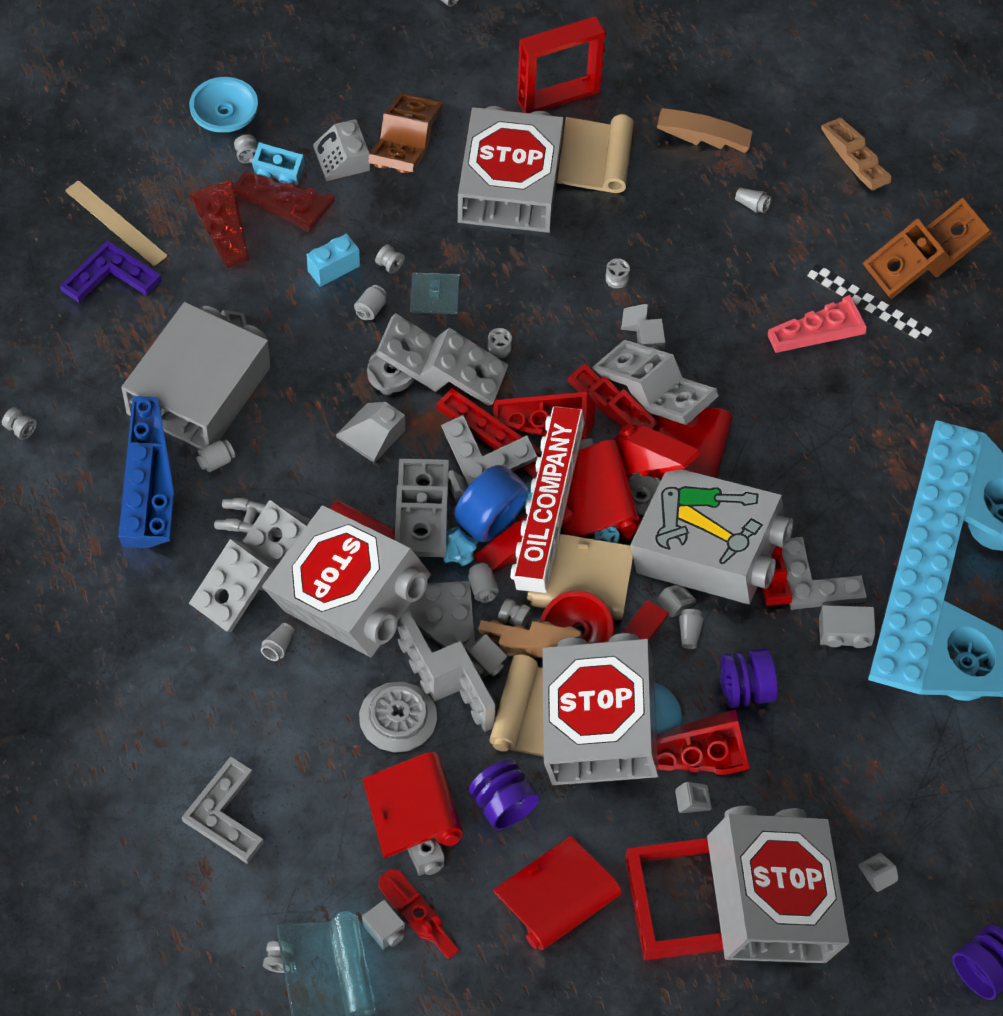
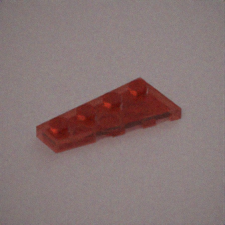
[232,171,335,232]
[188,180,249,268]

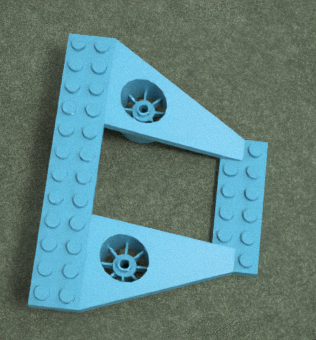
[868,420,1003,701]

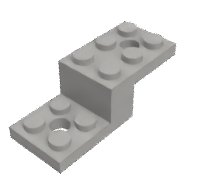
[375,313,508,406]
[592,340,719,425]
[395,459,449,557]
[189,500,307,632]
[398,611,495,732]

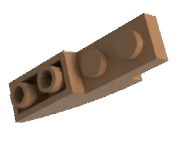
[478,620,584,658]

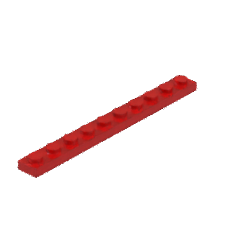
[436,388,642,543]

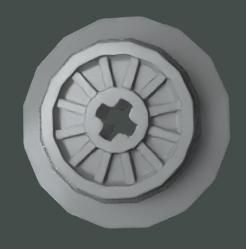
[359,682,437,753]

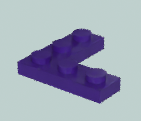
[60,240,162,303]

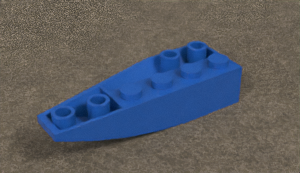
[118,396,174,548]

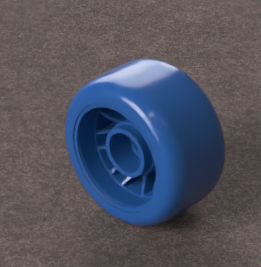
[454,465,529,542]

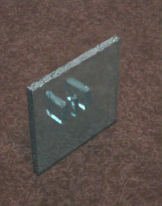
[410,272,459,315]

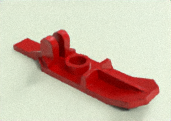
[378,869,459,960]

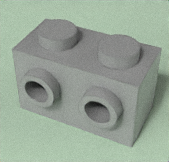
[819,605,875,648]

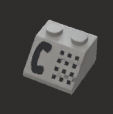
[313,119,370,181]

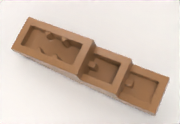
[657,108,752,153]
[821,117,891,190]

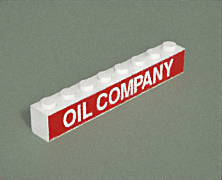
[511,407,585,593]

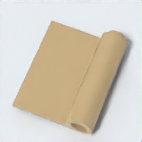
[557,114,634,193]
[527,534,633,622]
[489,655,544,757]

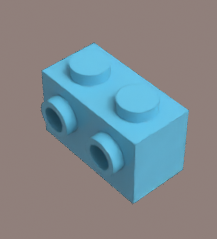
[252,143,305,186]
[307,233,360,287]

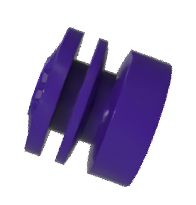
[720,648,777,708]
[469,759,540,830]
[952,925,1003,1000]

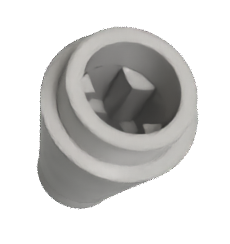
[735,187,771,214]
[679,609,704,649]
[261,623,294,661]

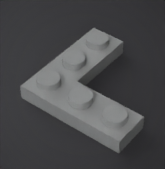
[441,415,537,486]
[782,537,867,610]
[182,756,264,864]

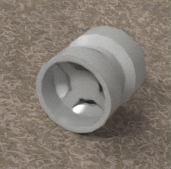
[2,406,37,440]
[497,598,531,627]

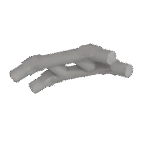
[214,498,310,541]

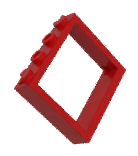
[517,16,606,114]
[625,838,724,961]

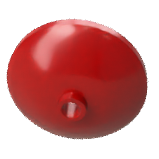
[540,591,615,644]

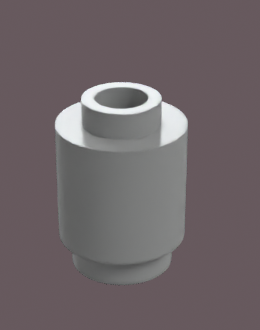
[354,285,387,320]
[196,440,235,472]
[468,563,499,603]

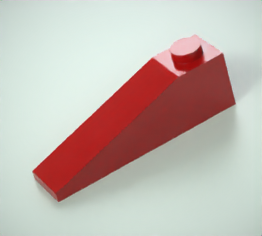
[493,392,595,439]
[613,424,701,478]
[657,710,750,775]

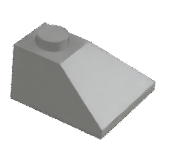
[336,402,405,463]

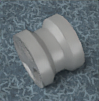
[234,135,257,164]
[375,244,405,274]
[606,259,630,288]
[488,328,512,358]
[263,941,294,973]

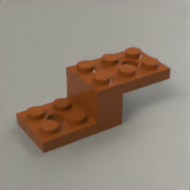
[368,93,443,173]
[863,198,992,299]

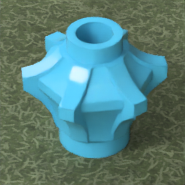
[443,527,478,566]

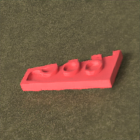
[768,295,867,353]

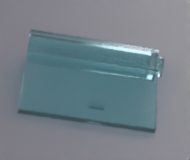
[276,911,376,1016]

